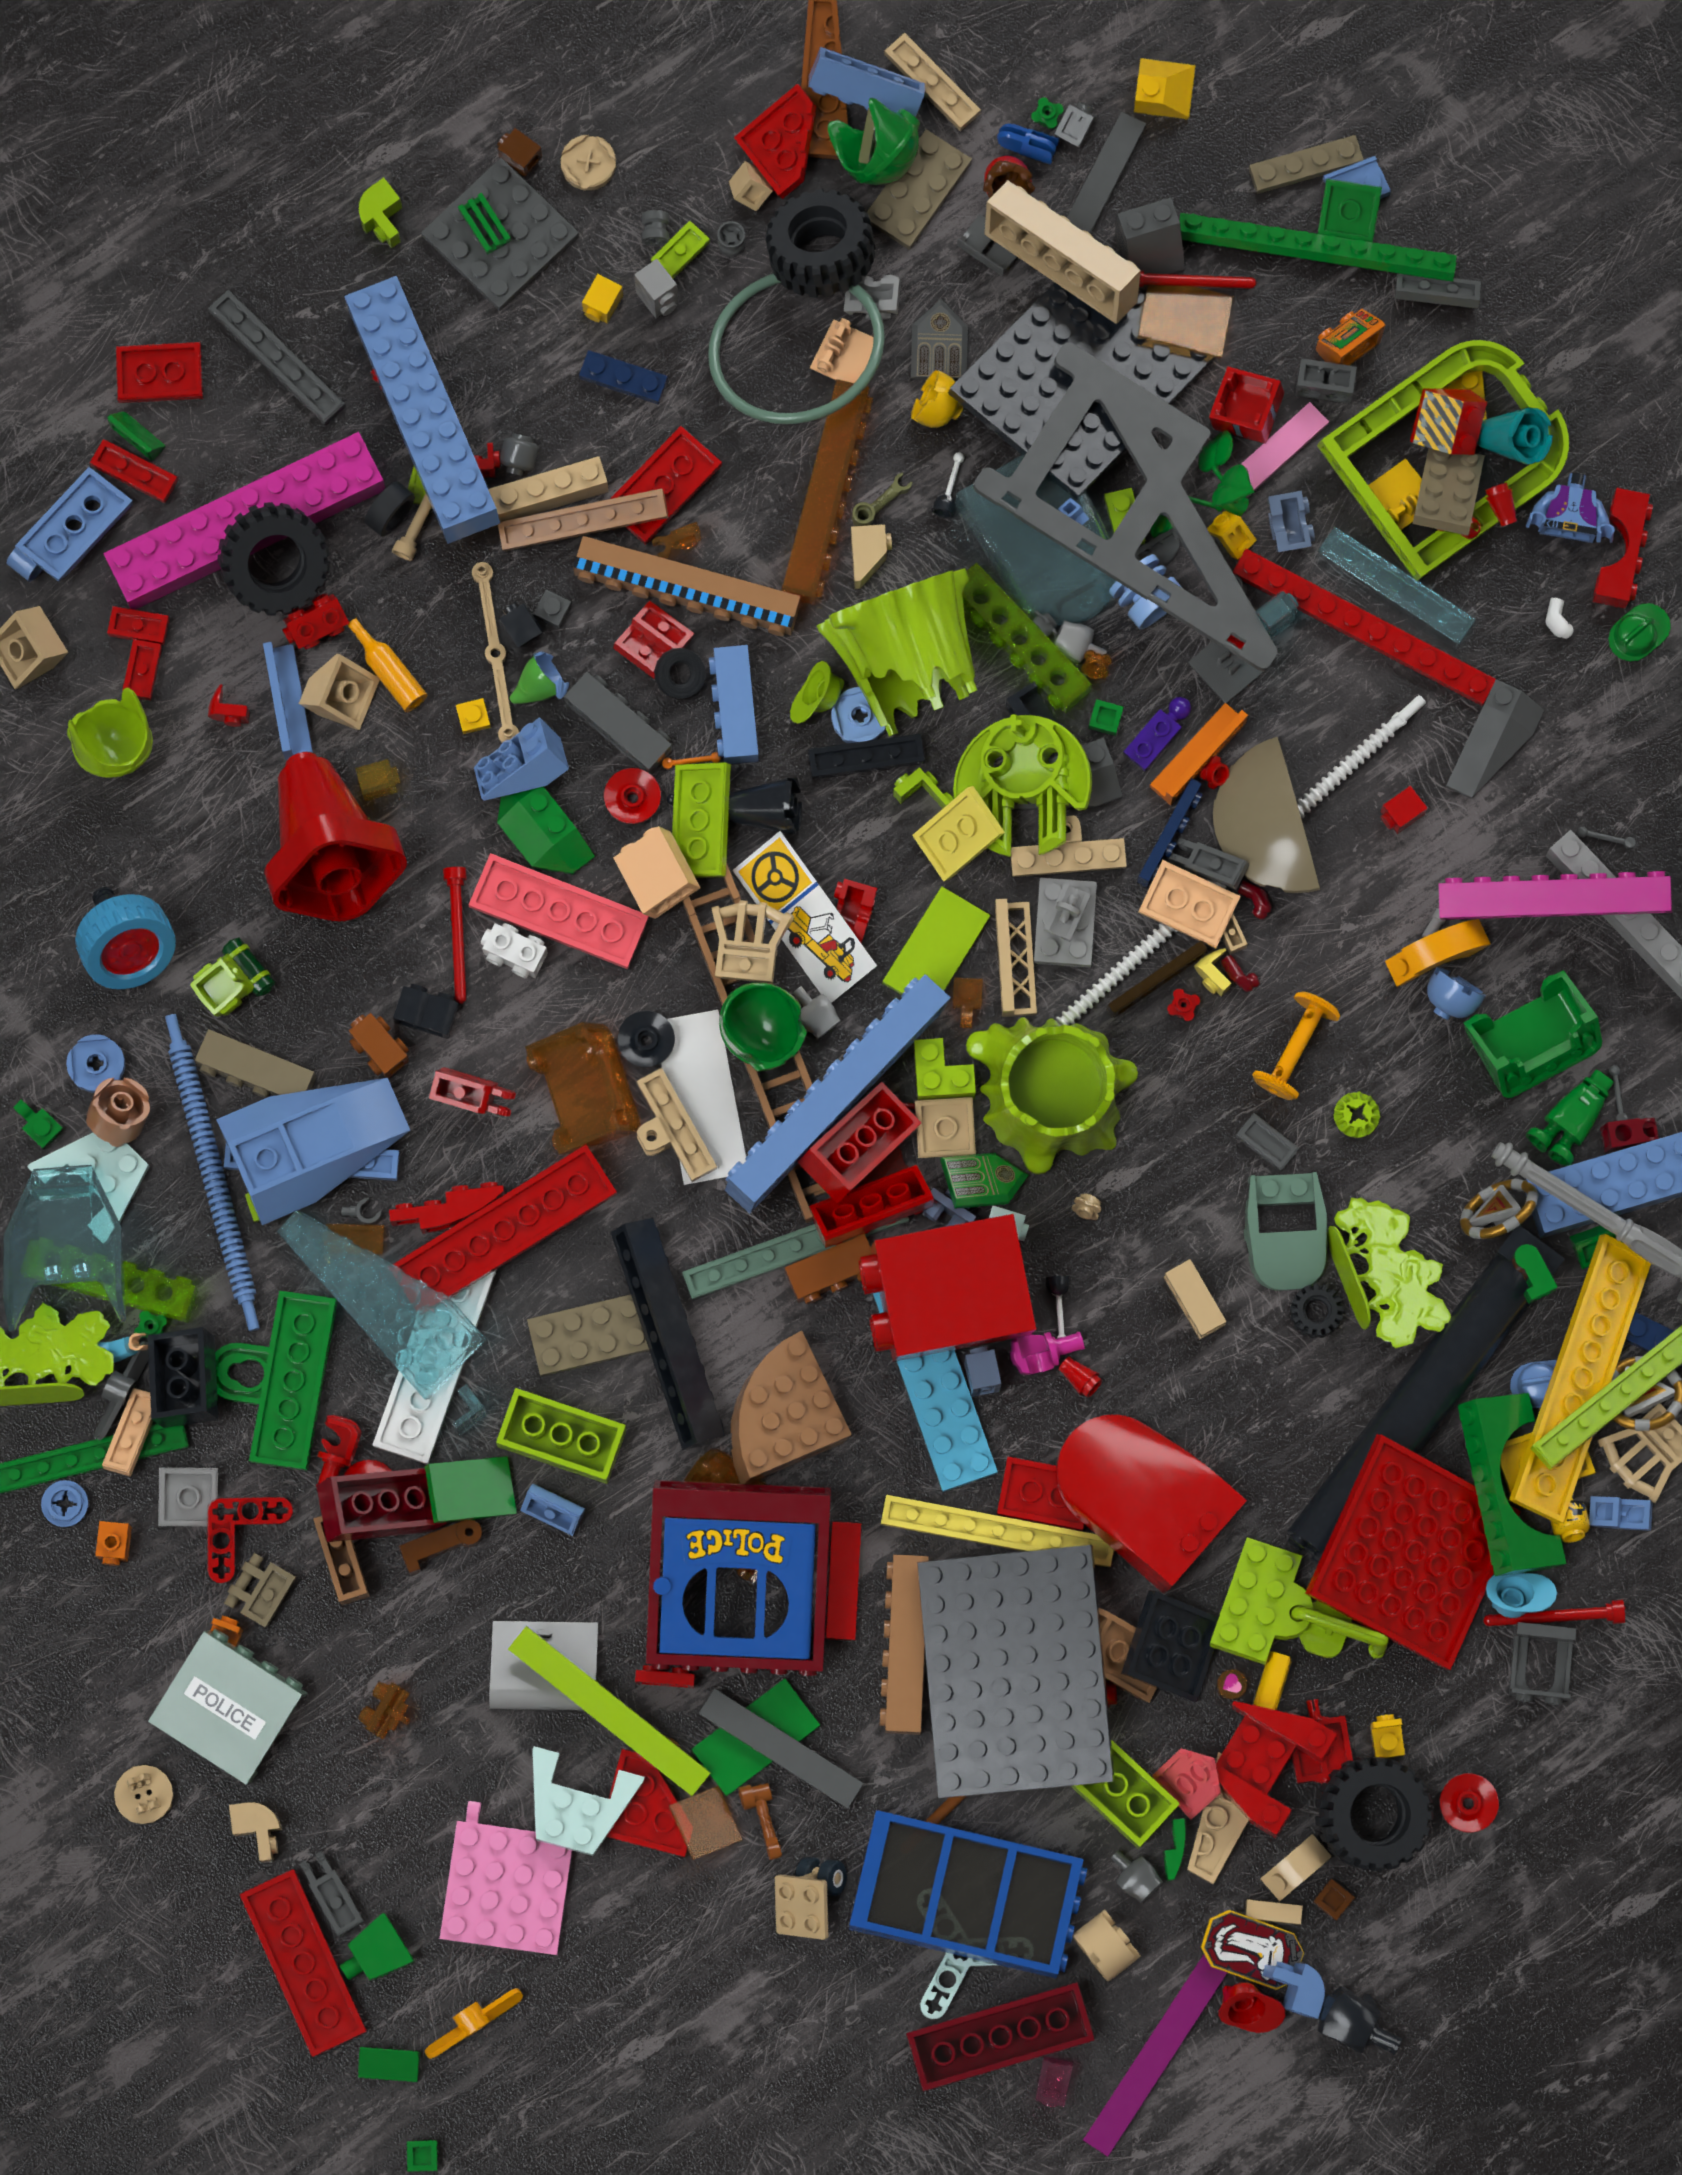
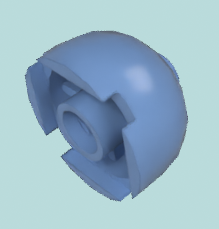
[1427,967,1486,1020]

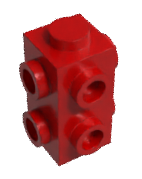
[282,593,349,649]

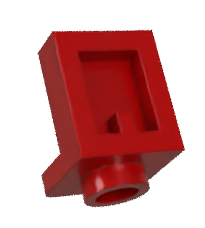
[474,443,500,478]

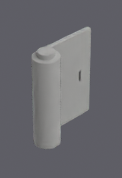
[489,1621,598,1710]

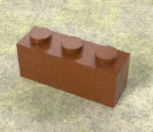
[784,1234,872,1305]

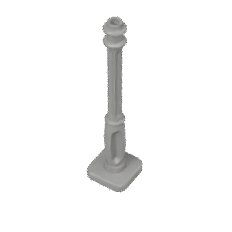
[1491,1142,1682,1304]

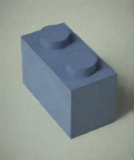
[964,1347,1001,1398]

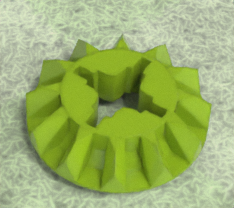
[1334,1092,1380,1138]

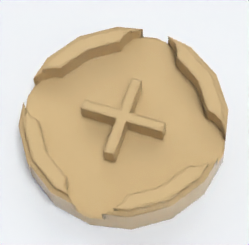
[561,135,616,190]

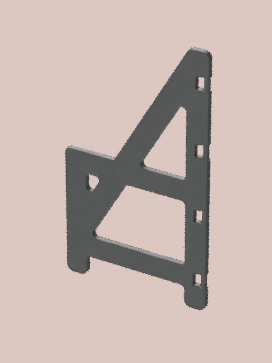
[973,343,1277,671]

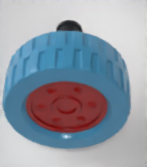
[75,887,176,989]

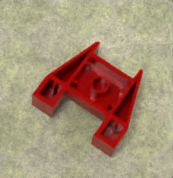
[1216,1701,1337,1839]

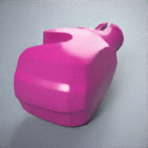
[1010,1332,1085,1375]

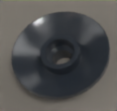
[617,1011,675,1068]

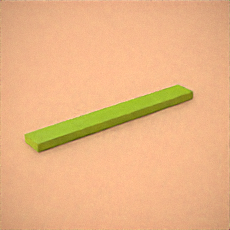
[1530,1325,1682,1470]
[508,1625,711,1796]

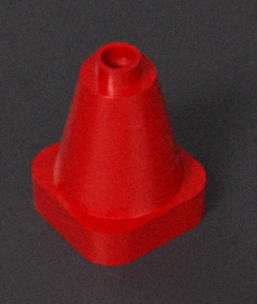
[264,752,407,921]

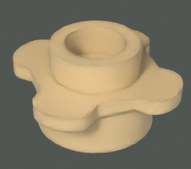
[1072,1194,1101,1220]

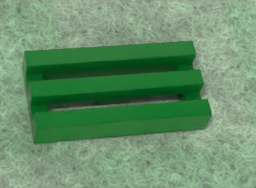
[458,193,511,255]

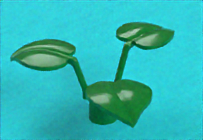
[1151,430,1254,538]

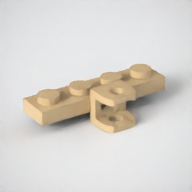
[1011,816,1127,877]
[637,1068,717,1182]

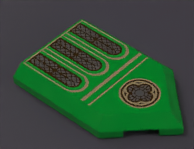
[940,1153,1029,1209]

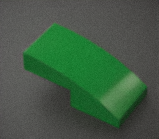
[1163,1818,1185,1882]

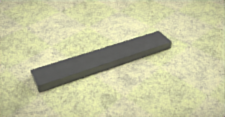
[1067,112,1146,234]
[208,290,346,425]
[699,1688,864,1809]

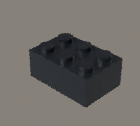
[148,1327,218,1428]

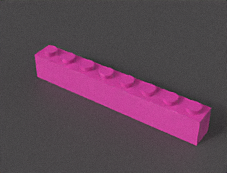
[1439,871,1672,920]

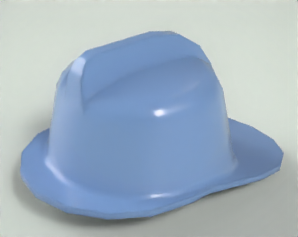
[1510,1360,1557,1408]

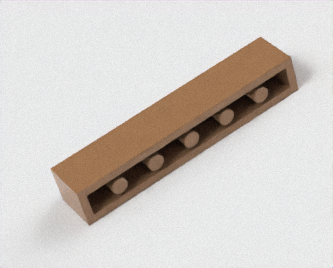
[880,1555,929,1735]

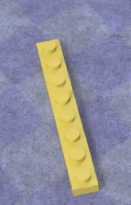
[881,1495,1114,1568]

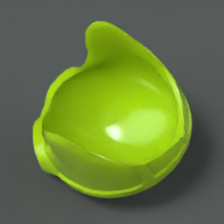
[67,688,153,778]

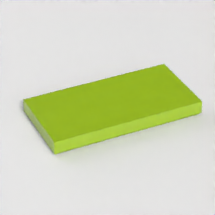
[672,762,731,878]
[882,886,991,995]

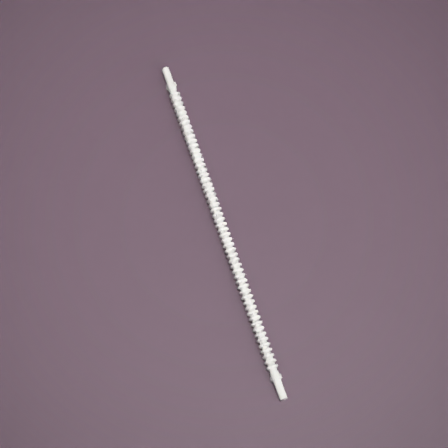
[1056,695,1426,1025]

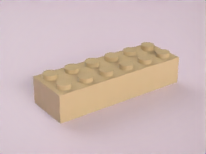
[985,181,1141,324]

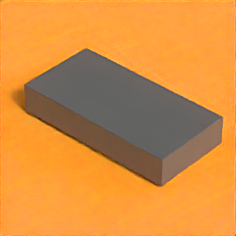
[1236,1113,1299,1172]

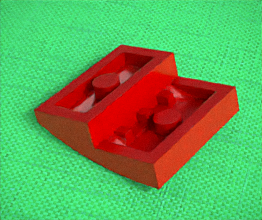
[613,601,694,679]

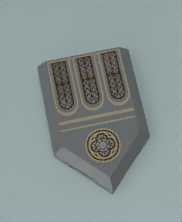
[911,299,968,381]

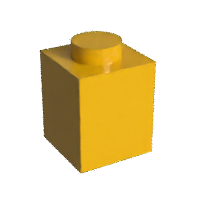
[582,274,623,324]

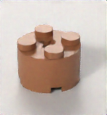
[86,1078,150,1147]

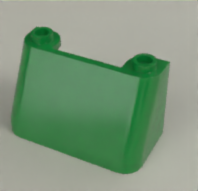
[1464,970,1602,1098]

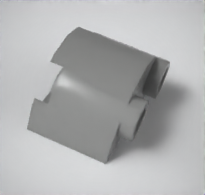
[844,275,901,320]

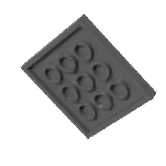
[421,158,579,311]

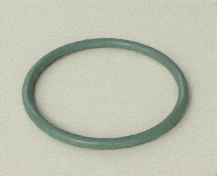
[708,273,885,424]

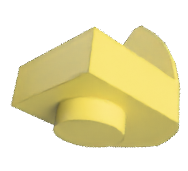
[1194,948,1231,997]

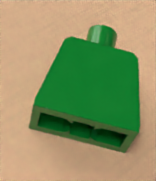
[340,1913,415,1981]

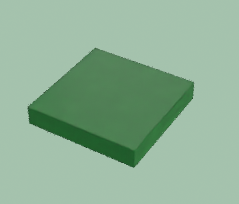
[1317,178,1382,242]

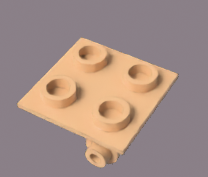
[810,318,874,387]

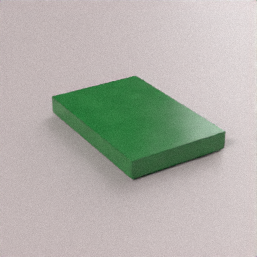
[425,1456,517,1523]

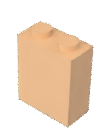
[613,826,700,919]

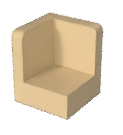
[729,161,773,211]

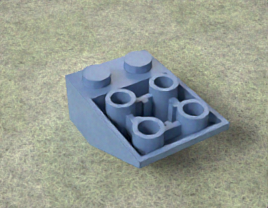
[474,717,569,801]

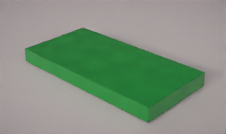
[691,1679,820,1797]

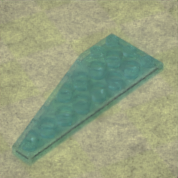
[277,1211,486,1400]

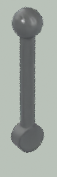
[1577,827,1636,849]
[1609,1065,1628,1121]

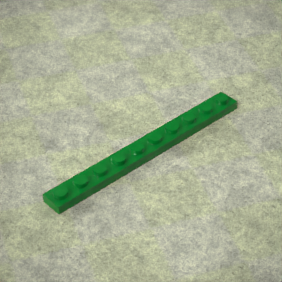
[1179,213,1457,282]

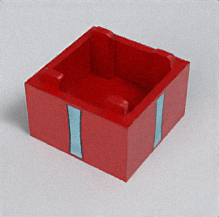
[1209,367,1285,444]

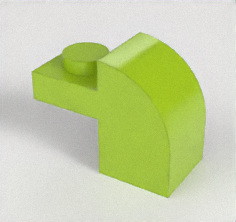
[359,177,402,248]

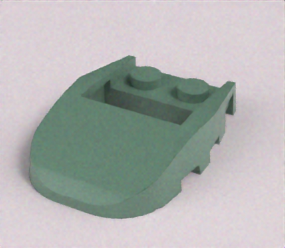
[1244,1172,1328,1291]

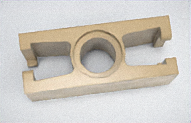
[1164,1259,1227,1340]

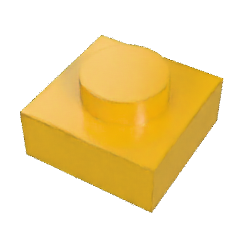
[456,698,491,734]

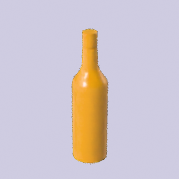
[348,618,428,712]

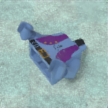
[1526,473,1615,543]

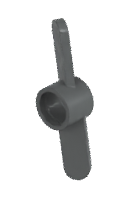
[94,1341,149,1440]

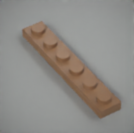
[498,489,669,551]

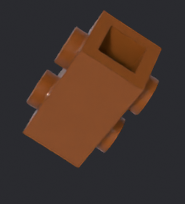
[349,1013,409,1078]

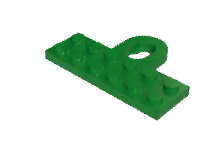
[215,1291,338,1471]

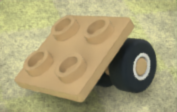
[775,1857,847,1940]

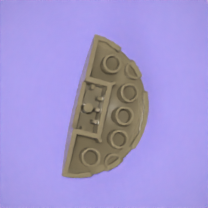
[1213,737,1320,893]

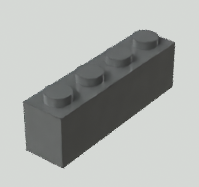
[564,672,672,774]

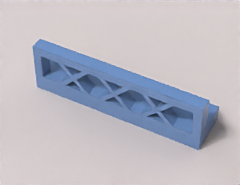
[263,642,313,760]

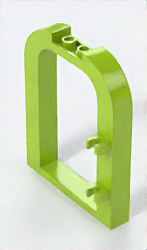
[1317,340,1569,582]

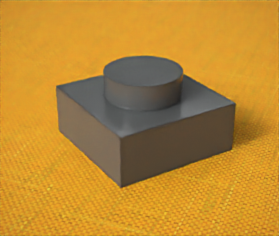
[533,590,572,629]

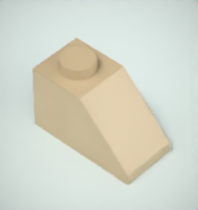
[851,525,892,589]

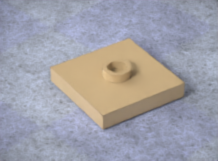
[915,1097,976,1158]

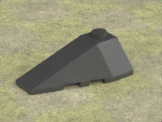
[1446,679,1544,799]
[1012,738,1123,811]

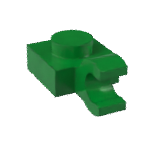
[13,1099,64,1150]

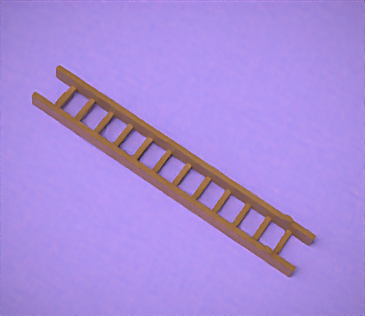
[682,862,826,1223]

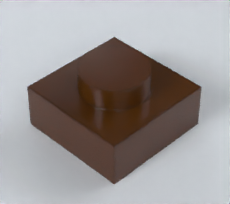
[1313,1879,1355,1921]

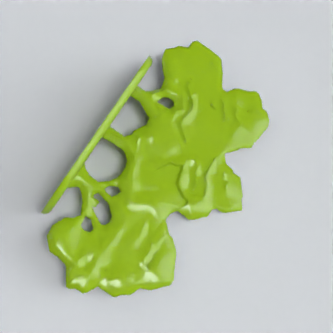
[1328,1197,1451,1348]
[0,1303,114,1406]

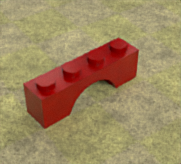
[1592,488,1653,609]

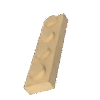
[884,33,981,131]

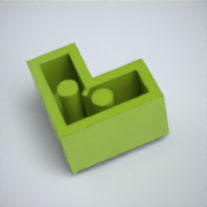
[914,1038,976,1100]

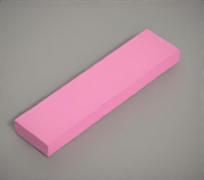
[1241,402,1329,498]

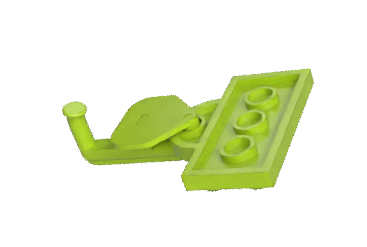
[1210,1537,1389,1665]

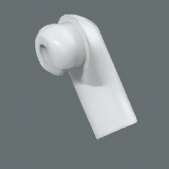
[1546,598,1573,639]

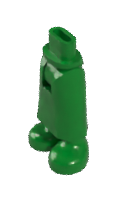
[1526,1070,1614,1167]

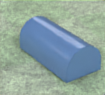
[520,1484,585,1536]

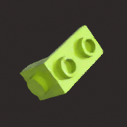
[893,767,954,809]

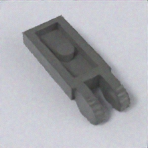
[1168,838,1249,890]
[300,1851,364,1937]

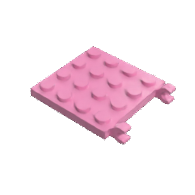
[440,1801,572,1955]

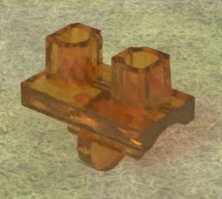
[358,1682,410,1739]

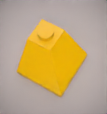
[1134,58,1196,119]

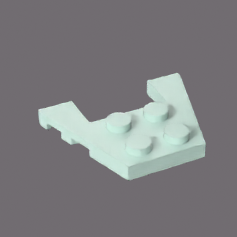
[27,1133,150,1246]
[533,1746,645,1856]

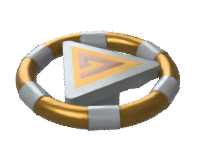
[1460,1179,1539,1239]
[1611,1356,1682,1431]

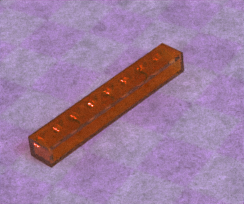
[782,379,873,605]

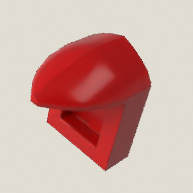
[208,684,250,727]

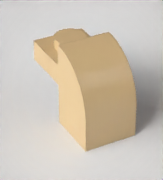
[229,1802,282,1863]
[1260,1834,1332,1901]

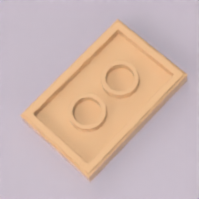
[1138,860,1241,949]

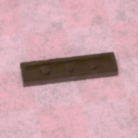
[1106,941,1207,1018]

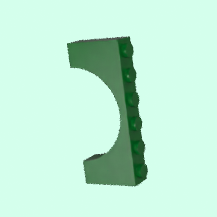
[1458,1393,1566,1577]

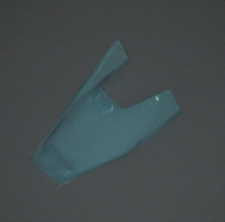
[3,1165,126,1331]

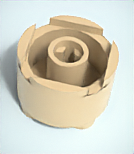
[1072,1909,1141,1982]

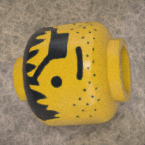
[1550,1498,1590,1543]

